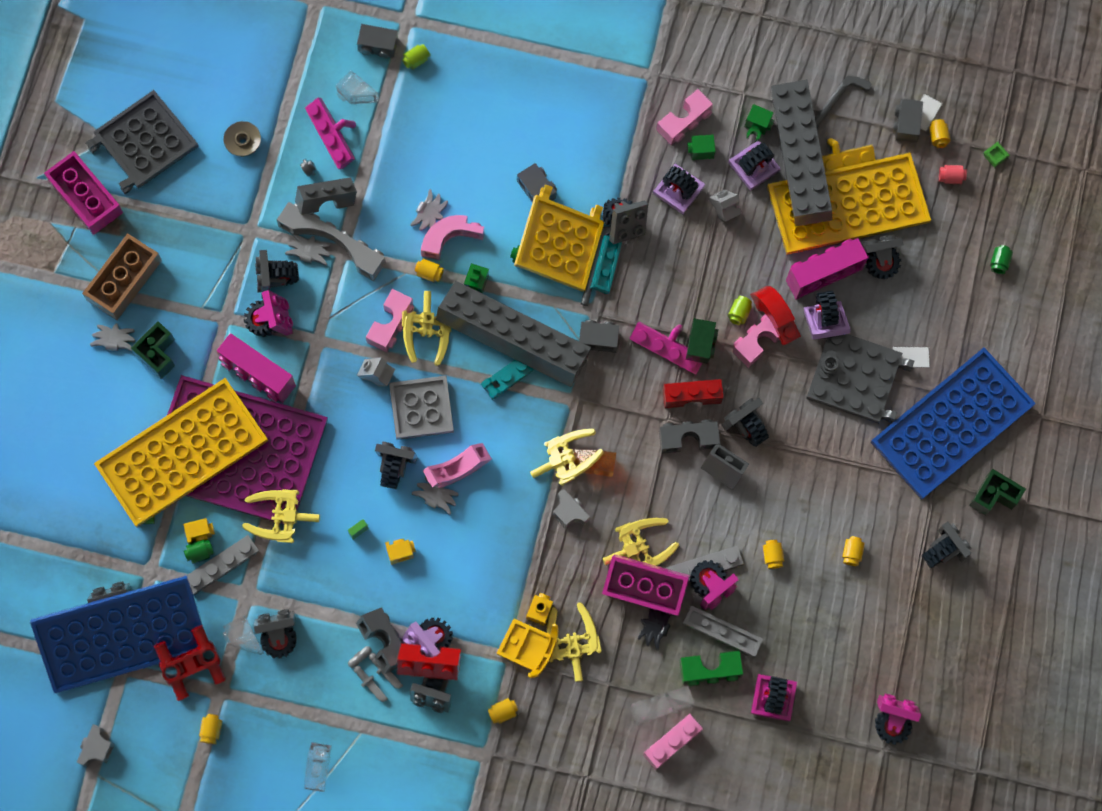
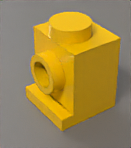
[183,518,215,544]
[385,539,416,565]
[526,593,553,626]

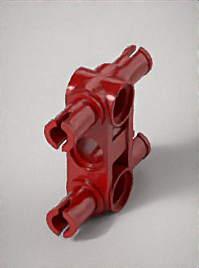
[154,625,226,701]

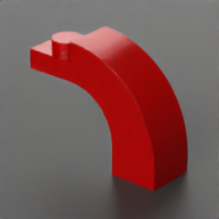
[750,286,801,345]

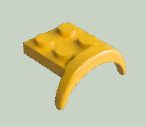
[496,619,559,678]

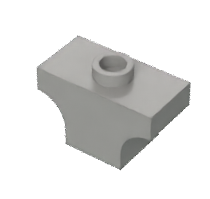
[709,190,742,221]
[357,358,395,386]
[553,489,590,529]
[77,724,115,767]

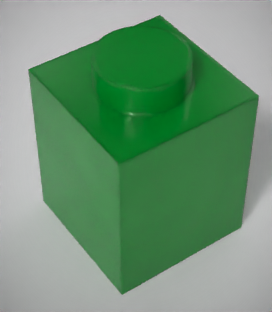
[687,134,716,160]

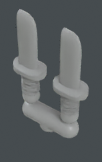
[348,646,403,702]

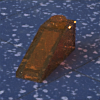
[558,449,616,477]

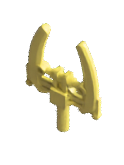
[402,291,451,366]
[530,429,604,486]
[242,489,320,543]
[602,518,679,566]
[547,602,602,682]

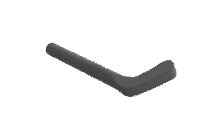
[815,75,871,127]
[581,226,611,306]

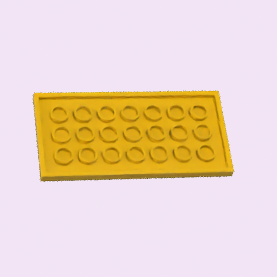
[767,153,931,255]
[94,378,268,527]

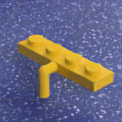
[822,138,875,171]

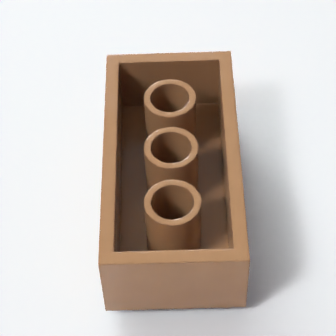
[82,233,162,320]

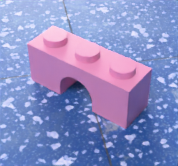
[656,89,713,145]
[366,289,414,352]
[733,314,780,368]
[643,714,703,770]

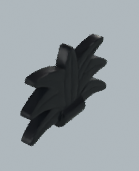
[638,608,672,651]

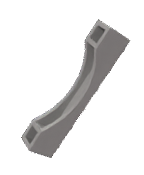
[277,202,386,281]

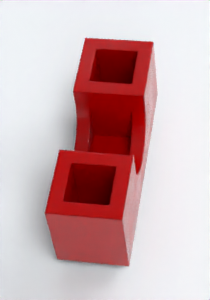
[663,379,724,408]
[397,643,461,680]

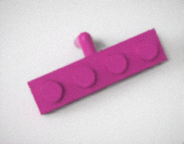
[305,97,356,170]
[630,322,703,375]

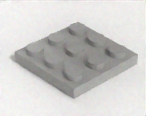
[389,376,454,440]

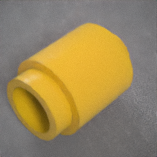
[929,119,951,148]
[414,259,444,282]
[842,536,865,566]
[762,540,785,569]
[487,698,518,724]
[199,714,222,744]

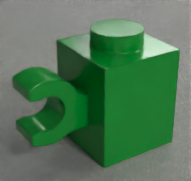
[744,104,775,142]
[464,263,489,294]

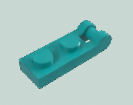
[481,360,535,400]

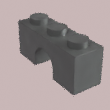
[295,177,357,215]
[659,419,720,454]
[356,607,401,674]

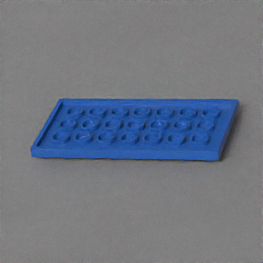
[871,347,1036,500]
[30,576,205,694]

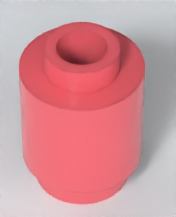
[939,165,967,184]

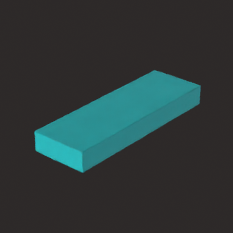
[590,235,622,294]

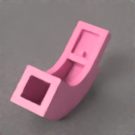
[421,215,484,260]
[423,443,492,488]

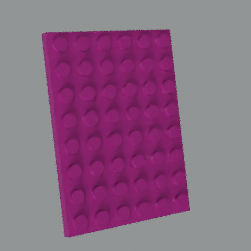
[167,375,328,525]

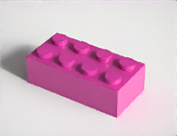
[44,151,123,235]
[786,238,868,300]
[216,333,296,404]
[602,554,690,616]

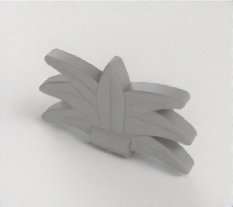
[410,189,448,231]
[285,235,330,266]
[90,323,136,351]
[412,476,459,515]

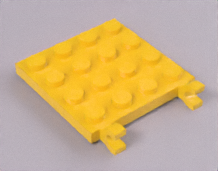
[514,184,604,292]

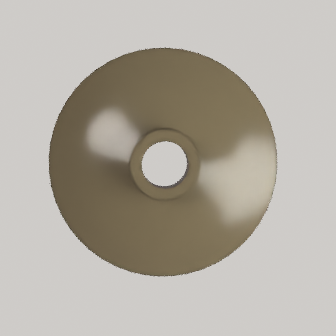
[223,121,261,157]

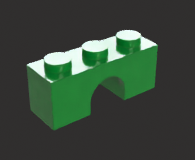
[679,651,743,687]

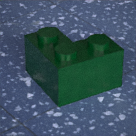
[685,318,719,364]
[131,321,175,379]
[969,468,1026,516]

